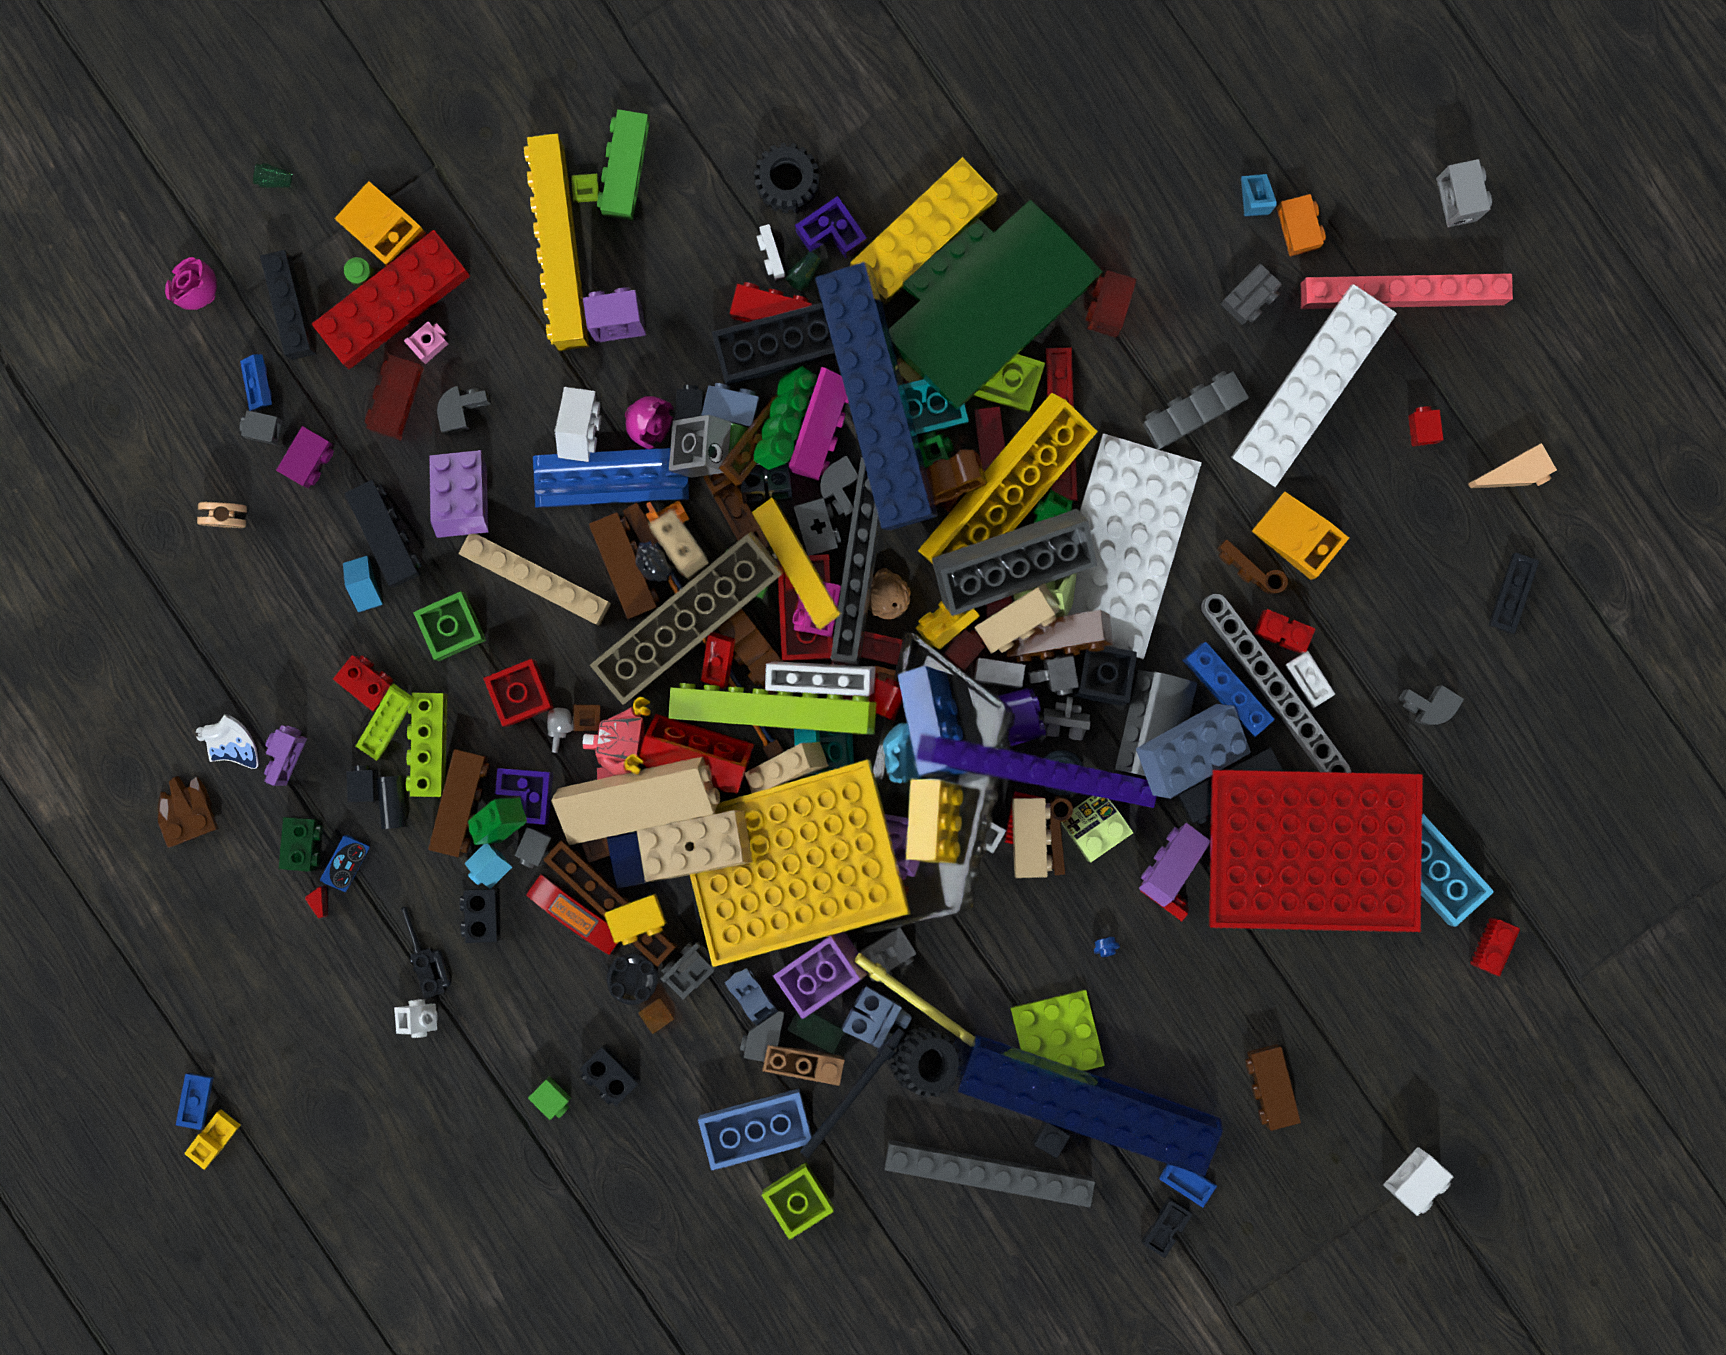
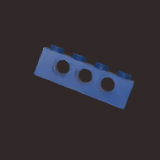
[1182,642,1275,737]

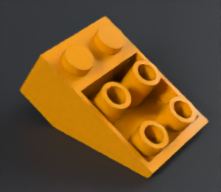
[334,181,426,266]
[1252,492,1349,580]

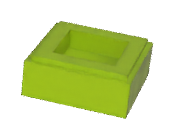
[571,174,599,203]

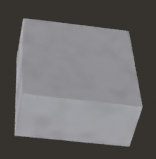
[973,658,1025,689]

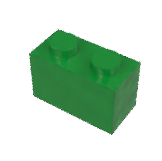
[468,798,527,845]

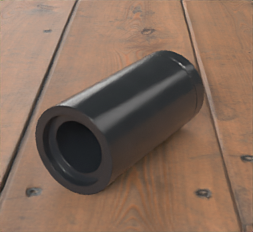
[376,775,408,829]

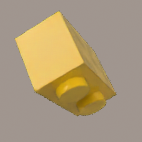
[604,894,667,945]

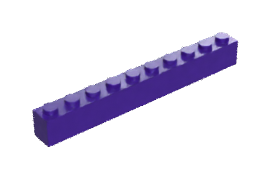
[916,733,1156,808]

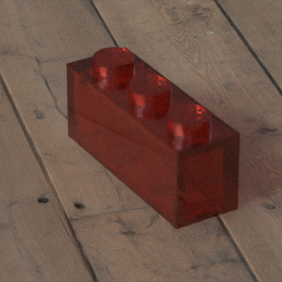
[365,355,424,441]

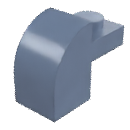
[725,968,777,1026]

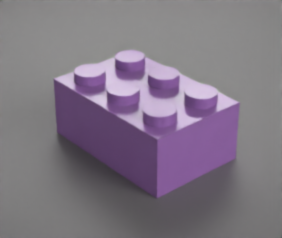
[583,288,646,343]
[430,450,488,538]
[773,932,868,1019]

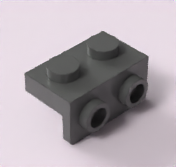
[661,941,717,1000]

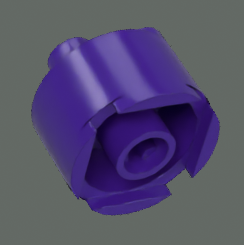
[997,688,1046,746]

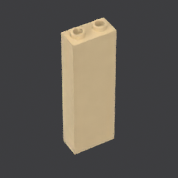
[650,510,710,581]
[552,757,720,845]

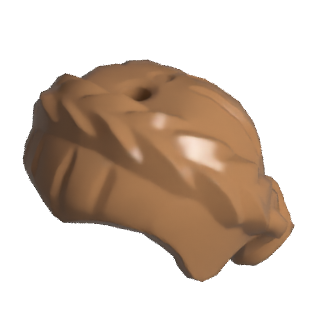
[868,568,911,619]

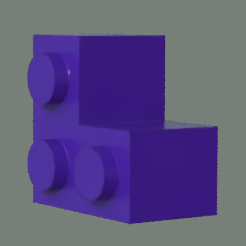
[795,196,867,259]
[495,768,553,824]

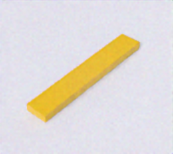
[752,498,841,629]

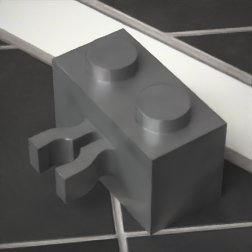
[1028,654,1078,695]
[858,926,916,982]

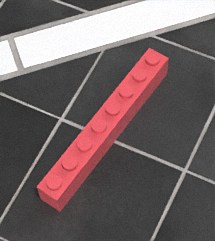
[1301,274,1513,309]

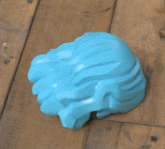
[883,723,922,783]

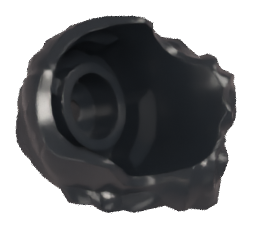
[635,539,675,582]

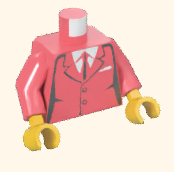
[583,697,650,776]

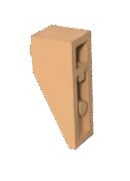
[1469,443,1557,488]

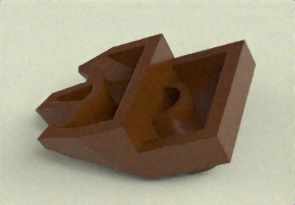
[158,776,219,848]

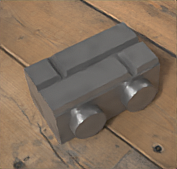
[1221,263,1281,325]

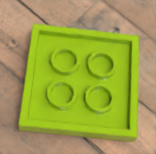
[1011,989,1105,1084]

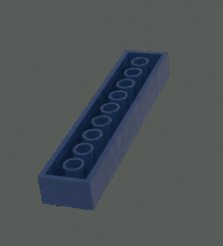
[815,262,938,530]

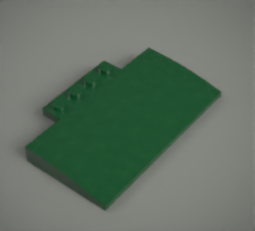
[889,200,1103,410]

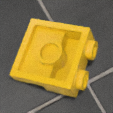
[916,601,979,649]

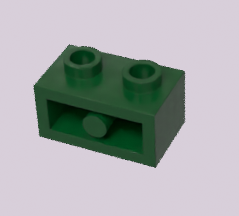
[278,817,323,872]

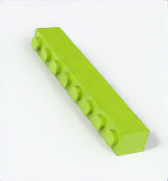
[668,683,876,734]

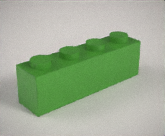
[597,109,650,220]

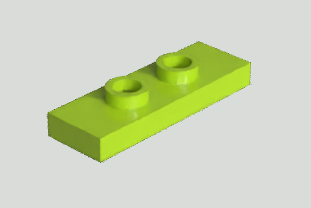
[356,684,415,761]

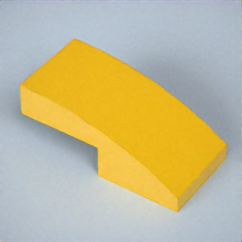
[184,1109,241,1170]

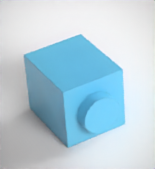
[465,844,512,889]

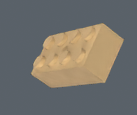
[637,811,753,882]

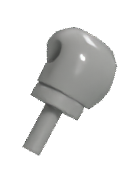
[547,707,573,753]

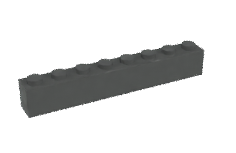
[831,457,881,666]
[884,1140,1095,1207]

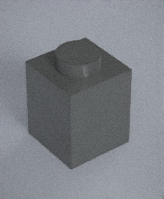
[240,411,283,445]
[515,827,554,868]

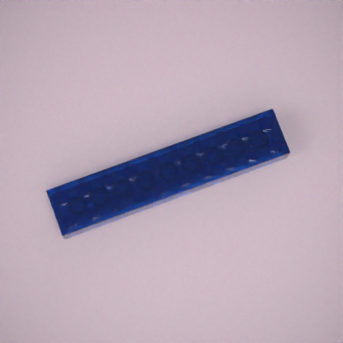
[958,1035,1223,1176]

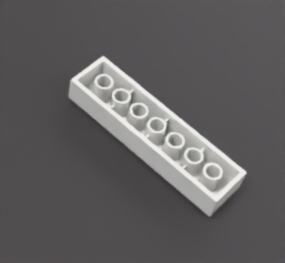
[1231,284,1397,487]

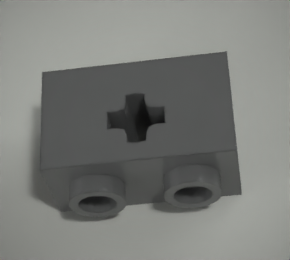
[794,498,841,555]

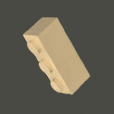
[975,583,1061,653]
[745,742,828,793]
[1012,798,1052,878]

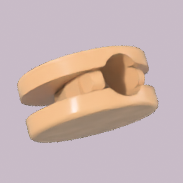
[197,502,247,528]

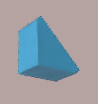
[1241,174,1276,216]
[343,556,383,612]

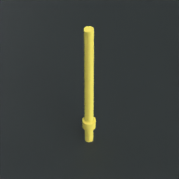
[854,953,978,1047]

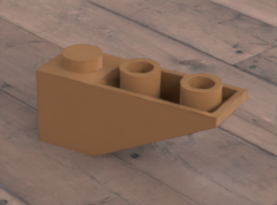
[763,1045,844,1086]

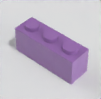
[1139,823,1210,907]

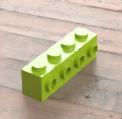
[406,693,448,797]

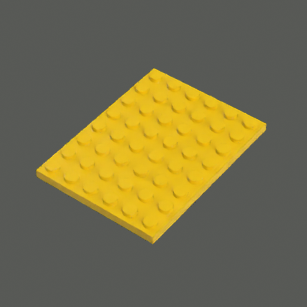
[679,760,910,967]

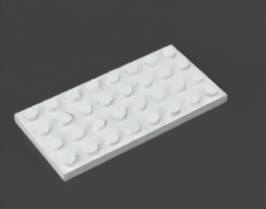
[1067,433,1201,659]

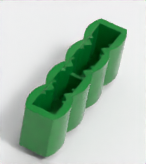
[754,366,817,470]

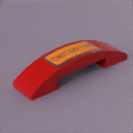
[526,874,618,955]

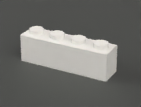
[766,661,875,696]

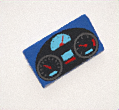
[320,835,370,892]

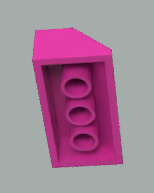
[789,367,849,481]

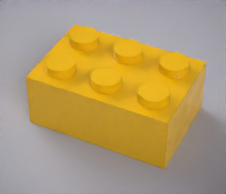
[906,780,963,864]

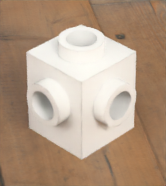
[395,999,438,1038]

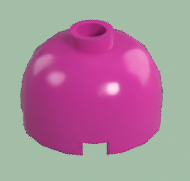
[165,257,217,310]
[625,396,673,449]

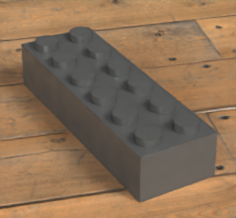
[932,509,1097,616]

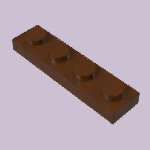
[718,395,778,486]

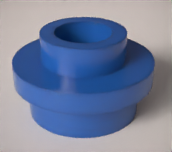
[1094,937,1120,957]

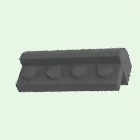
[1115,670,1197,777]

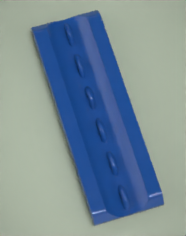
[533,448,689,508]

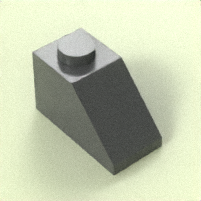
[740,1009,785,1062]

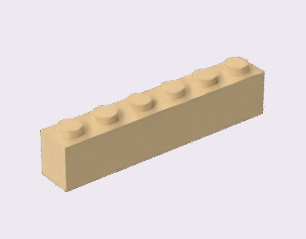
[459,534,611,626]

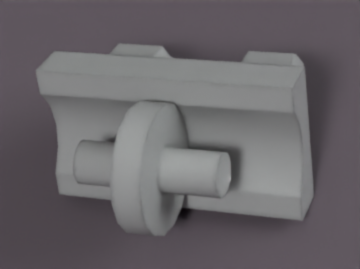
[1043,696,1091,740]

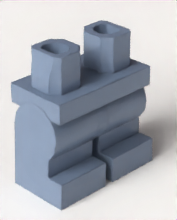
[841,984,912,1049]

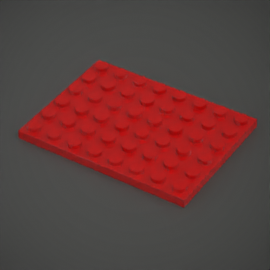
[1209,770,1423,932]

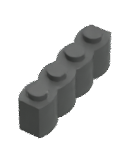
[1142,371,1249,450]

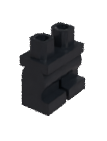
[742,462,793,504]

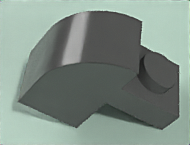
[437,386,491,435]
[821,456,858,518]
[1398,686,1464,725]

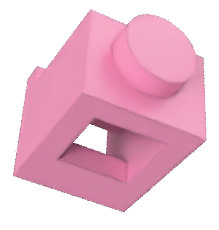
[404,322,448,364]

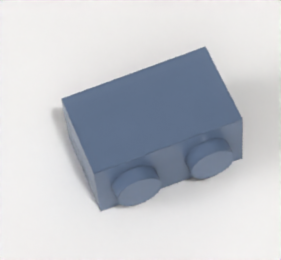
[702,383,760,428]

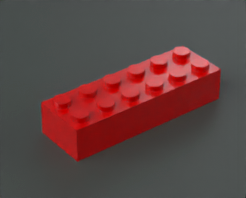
[312,230,470,369]

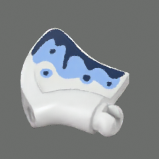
[196,714,259,769]

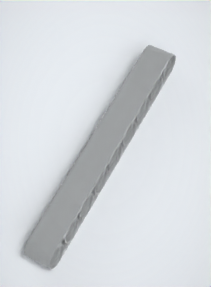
[1201,594,1351,773]

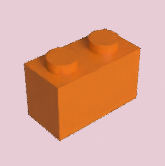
[1277,194,1326,256]

